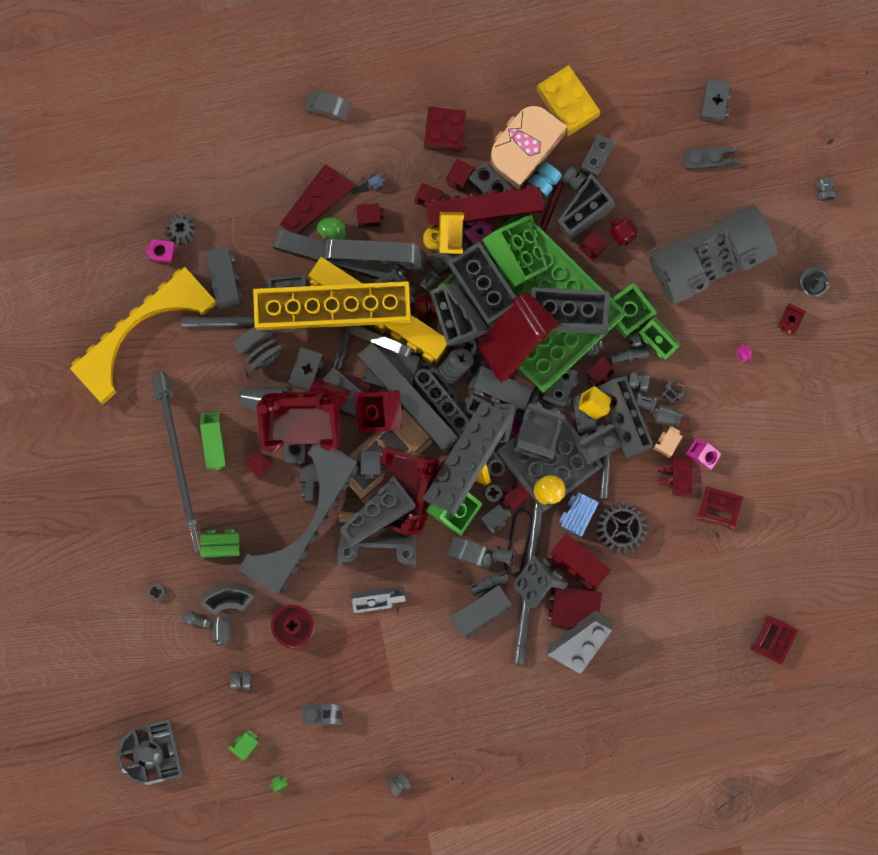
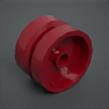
[271,604,314,648]

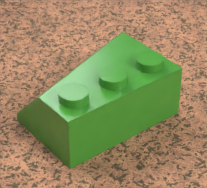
[483,214,548,289]

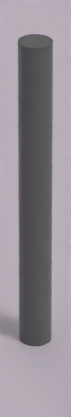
[600,422,613,499]

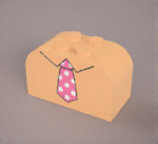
[491,106,567,190]

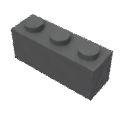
[468,366,533,413]
[450,585,512,638]

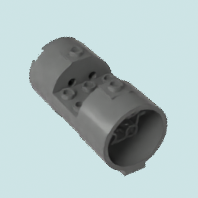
[647,204,777,305]

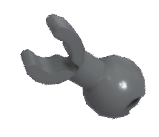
[182,610,212,629]

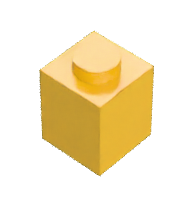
[579,386,611,420]

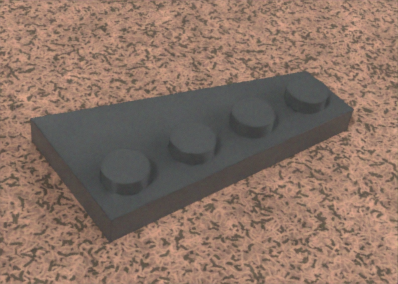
[340,476,416,547]

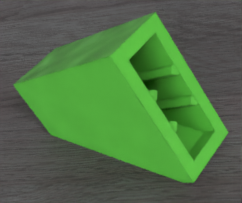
[200,411,226,470]

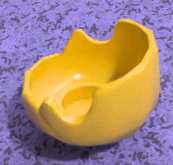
[534,475,566,505]

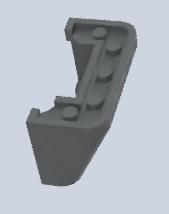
[337,528,417,568]

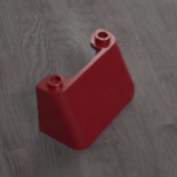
[477,291,560,383]
[256,392,339,452]
[380,447,440,535]

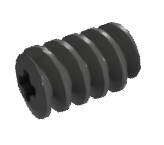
[436,349,473,384]

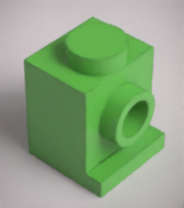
[228,730,259,761]

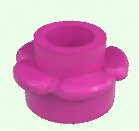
[735,344,752,362]

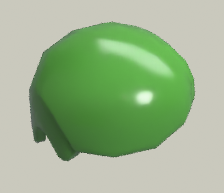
[317,217,346,240]

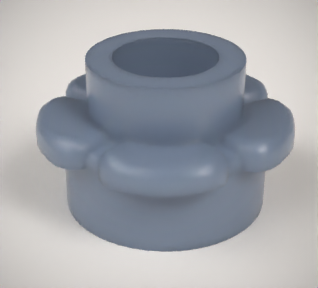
[367,174,385,190]

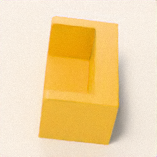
[439,212,464,254]

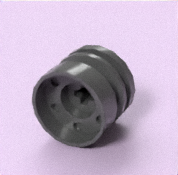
[233,327,284,372]

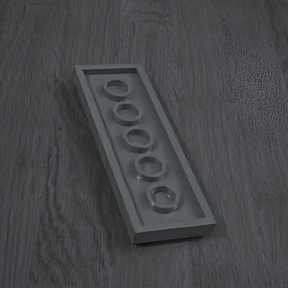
[423,402,514,515]

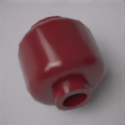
[610,217,638,246]

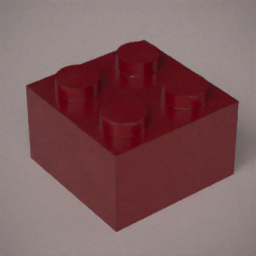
[424,106,466,153]
[355,390,403,432]

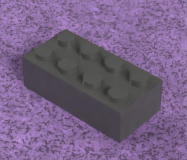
[447,242,515,329]
[531,287,610,335]

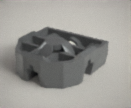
[117,719,184,785]

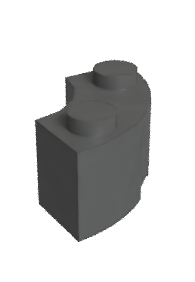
[200,582,255,615]

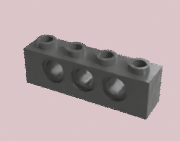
[598,376,654,458]

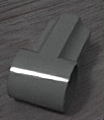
[572,395,597,434]

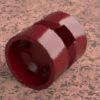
[415,295,438,321]

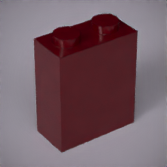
[547,587,602,629]

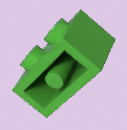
[639,317,681,360]

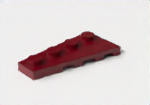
[280,164,356,234]

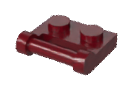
[697,486,743,530]
[750,615,799,665]

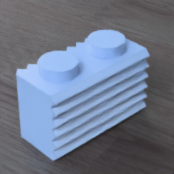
[559,492,599,538]

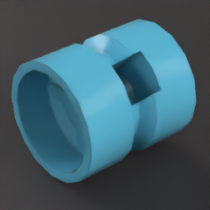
[527,162,562,198]

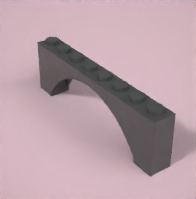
[238,444,360,594]

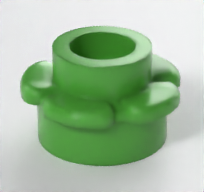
[270,776,288,792]

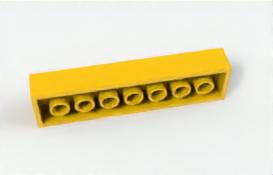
[308,257,449,365]
[253,282,411,330]

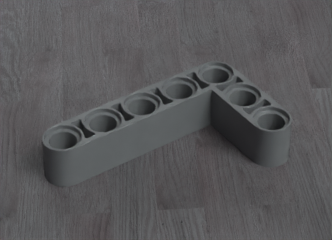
[325,239,427,273]

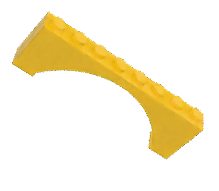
[70,268,216,405]

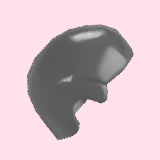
[800,266,830,298]

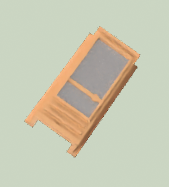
[347,409,433,504]

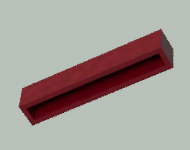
[426,185,544,228]

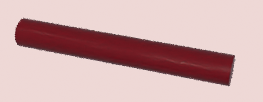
[539,182,564,232]

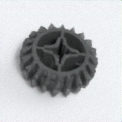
[596,502,648,554]

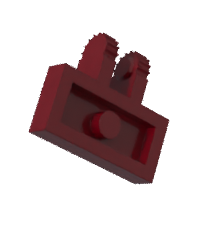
[657,456,692,496]

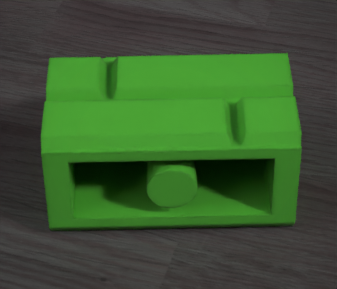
[200,529,241,559]

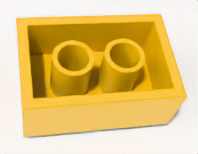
[537,65,600,137]

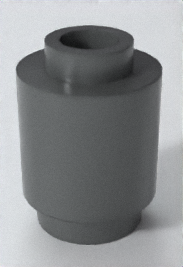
[652,404,682,427]
[212,617,232,646]

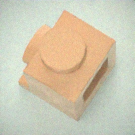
[653,427,683,458]

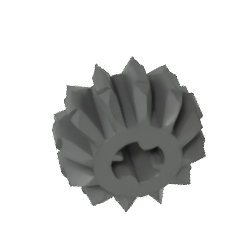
[165,213,197,246]

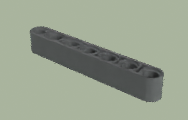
[273,229,403,280]
[357,342,459,454]
[415,369,505,476]

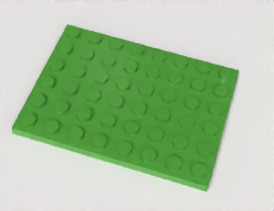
[438,215,626,393]

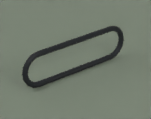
[504,510,533,575]

